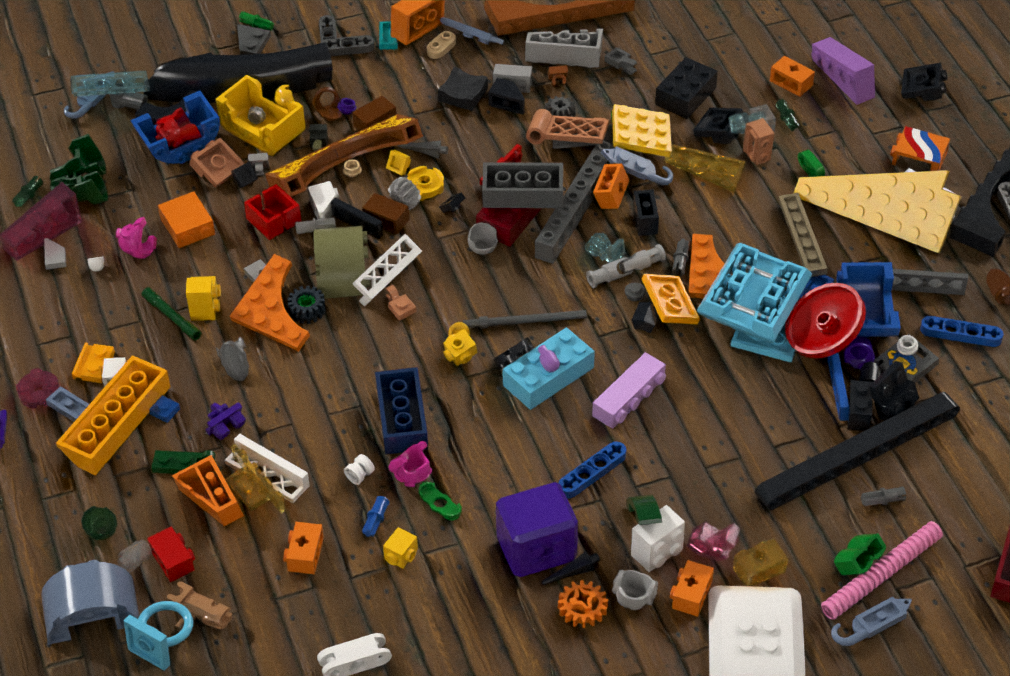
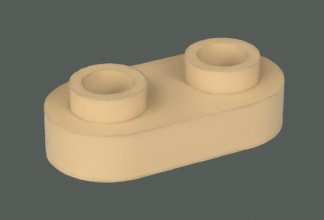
[427,31,456,59]

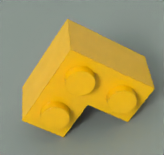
[186,276,221,321]

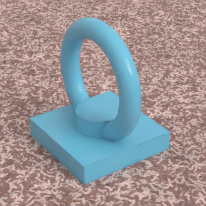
[124,601,193,671]

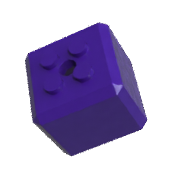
[496,482,578,577]

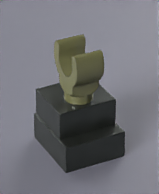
[309,124,328,152]

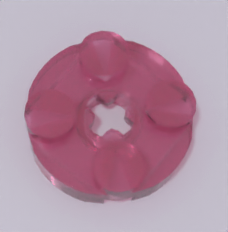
[16,368,60,408]

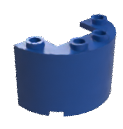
[131,91,220,164]
[837,262,901,337]

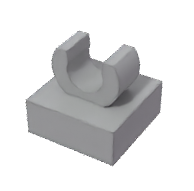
[248,153,270,176]

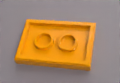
[642,274,700,324]

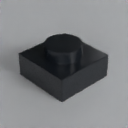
[231,162,258,188]
[439,192,466,213]

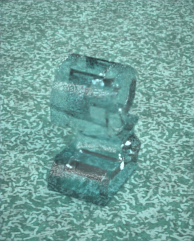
[728,111,765,134]
[585,233,626,263]

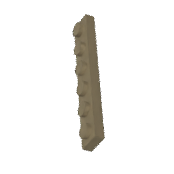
[779,193,827,277]

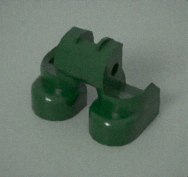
[50,134,109,205]

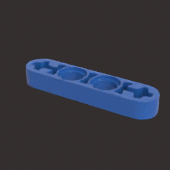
[920,316,1004,347]
[559,441,626,499]

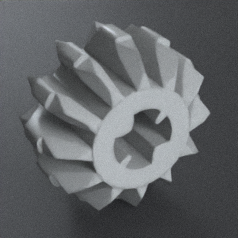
[388,177,421,210]

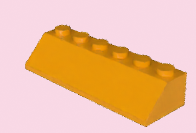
[56,355,171,476]

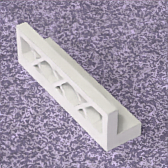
[353,234,422,307]
[225,434,310,503]

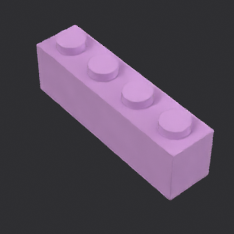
[592,352,666,429]

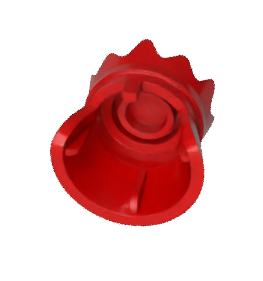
[155,107,201,150]

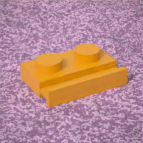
[72,343,115,383]

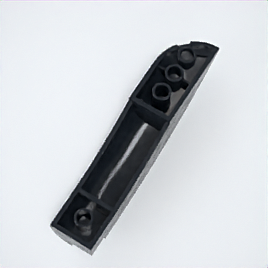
[143,42,333,103]

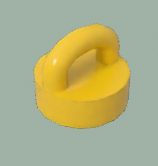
[448,322,470,336]

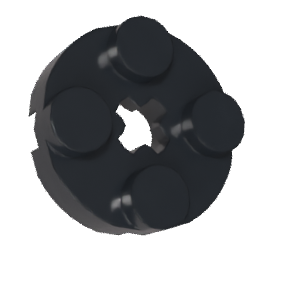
[493,337,534,369]

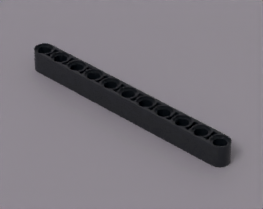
[755,392,960,510]

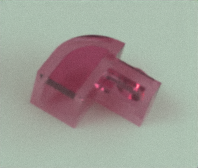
[687,521,740,561]

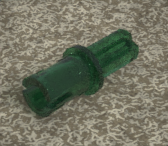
[775,99,799,131]
[12,176,43,207]

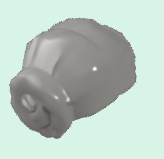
[612,570,658,610]

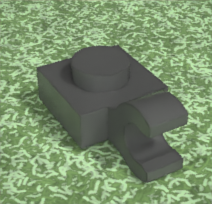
[605,47,637,75]

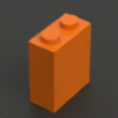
[158,191,215,248]

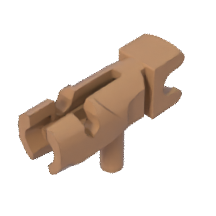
[167,582,232,632]

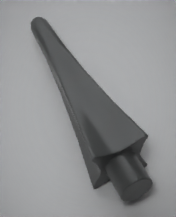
[397,140,448,159]

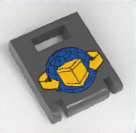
[874,334,939,382]

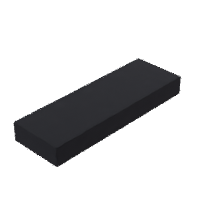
[331,197,383,239]

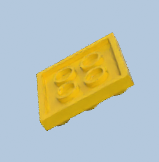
[612,104,672,157]

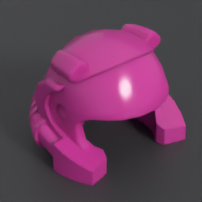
[116,217,157,259]
[388,441,432,487]

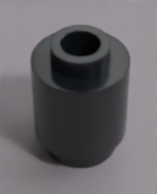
[859,362,881,382]

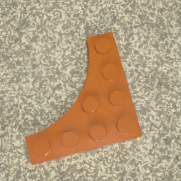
[688,234,725,299]
[230,254,310,352]

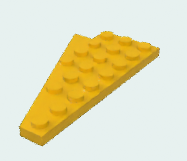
[794,170,962,253]

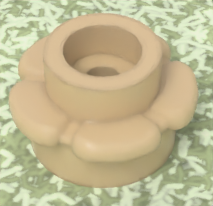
[343,159,362,177]

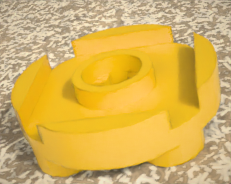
[407,166,444,201]

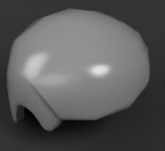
[468,222,498,255]

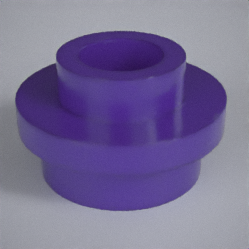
[338,98,357,115]

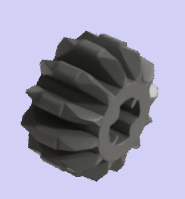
[544,96,576,125]

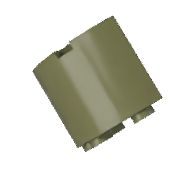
[314,226,371,298]

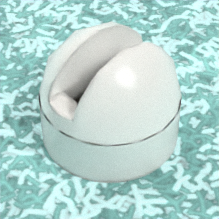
[88,257,105,271]

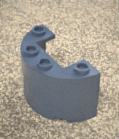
[41,560,139,645]

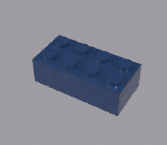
[375,367,428,455]

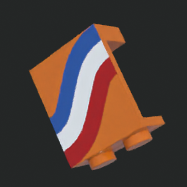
[890,126,950,171]

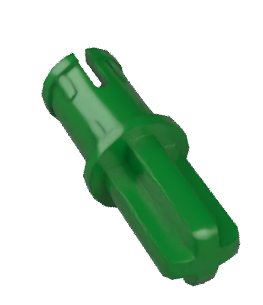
[239,11,274,31]

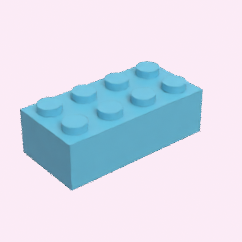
[502,327,595,410]

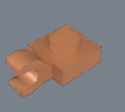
[385,285,416,321]

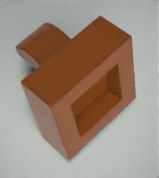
[548,65,568,87]

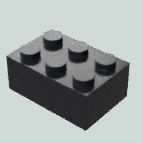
[655,57,718,119]

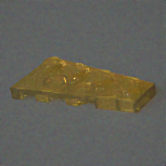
[665,144,746,192]

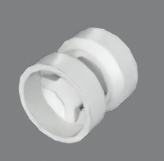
[344,454,375,485]

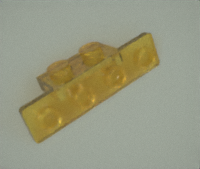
[226,444,285,513]

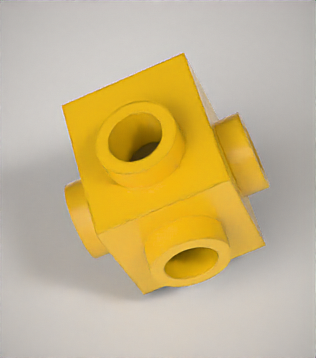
[443,329,478,366]

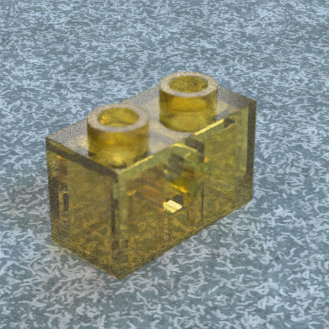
[733,538,788,587]

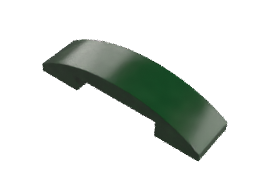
[626,495,662,525]

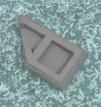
[44,238,66,270]

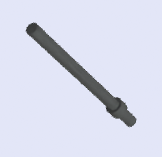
[463,310,587,329]

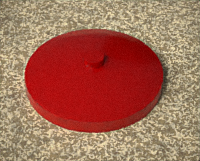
[785,283,866,358]

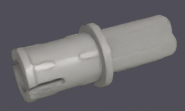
[296,218,336,234]

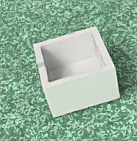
[631,505,685,572]

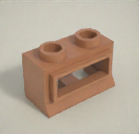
[743,118,774,165]

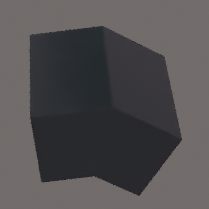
[631,302,659,333]

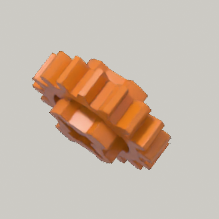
[558,580,608,628]

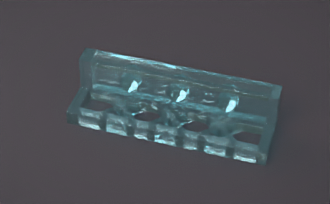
[71,71,150,97]

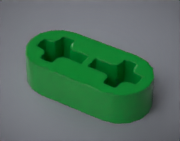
[798,150,825,177]

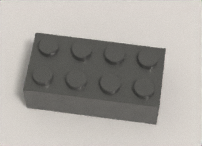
[482,162,563,208]

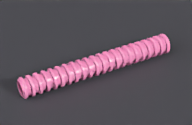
[821,521,943,620]

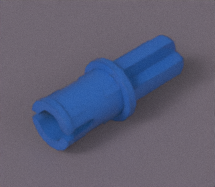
[362,496,390,537]

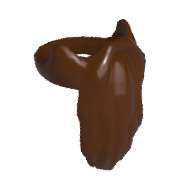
[312,87,342,121]
[986,269,1010,305]

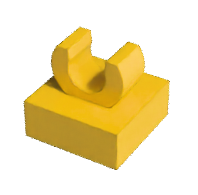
[386,150,411,176]

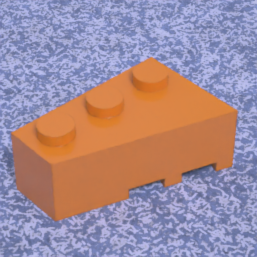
[172,455,244,526]

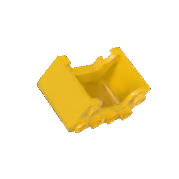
[216,75,306,156]

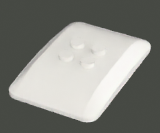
[708,585,805,676]

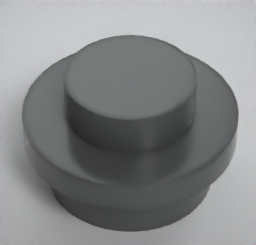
[625,282,645,301]

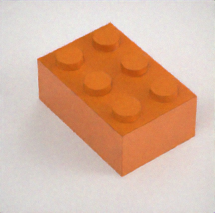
[391,0,445,46]

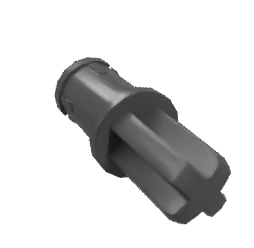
[672,239,690,276]
[861,486,906,506]

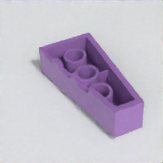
[811,37,875,105]

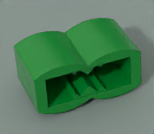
[834,533,886,575]

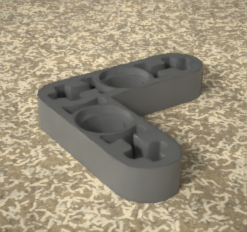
[319,15,375,56]

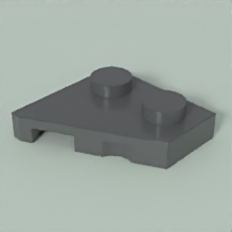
[237,24,271,55]

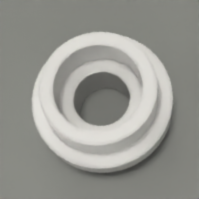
[897,335,918,355]

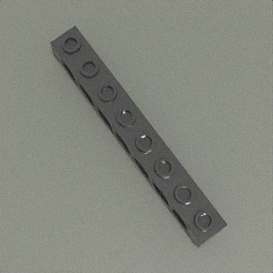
[535,141,615,264]

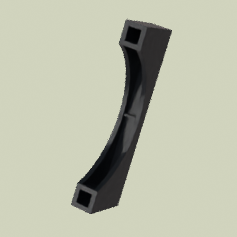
[949,148,1010,257]

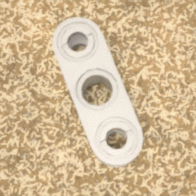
[317,633,392,676]

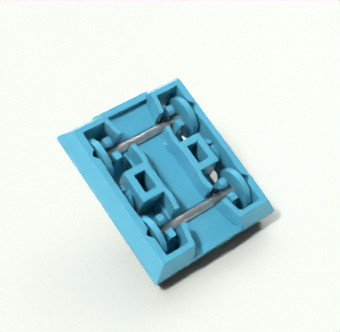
[697,243,812,343]

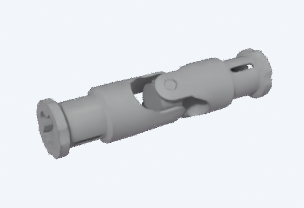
[586,244,666,288]

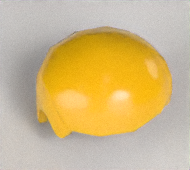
[275,85,294,109]

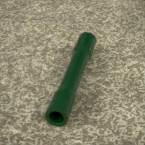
[141,287,202,341]

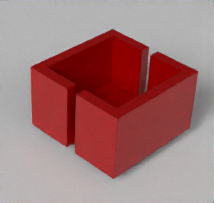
[244,184,302,240]

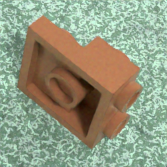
[189,138,245,188]

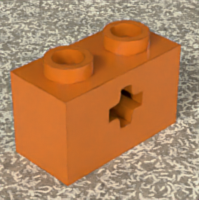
[770,56,815,97]
[593,164,630,209]
[283,522,324,574]
[669,560,714,617]

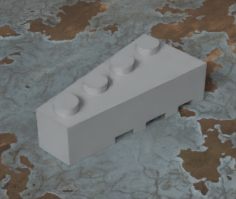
[525,29,603,68]

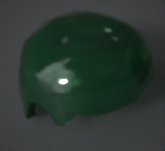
[81,506,118,541]

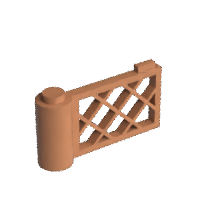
[526,109,609,145]

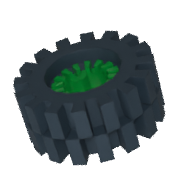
[288,286,326,324]

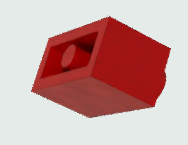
[147,526,195,583]

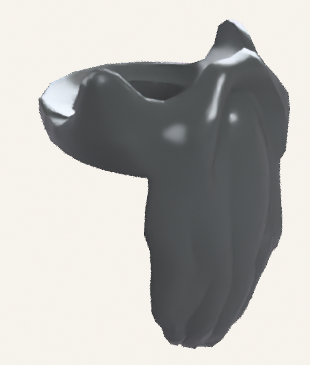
[216,337,249,381]

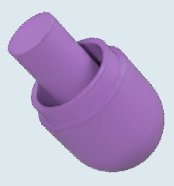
[538,345,560,372]

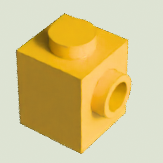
[383,527,418,569]

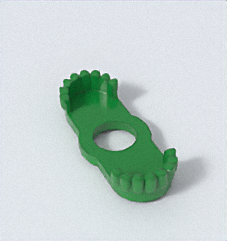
[419,481,462,521]

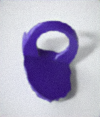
[844,337,875,369]

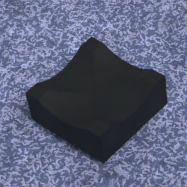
[438,67,488,111]

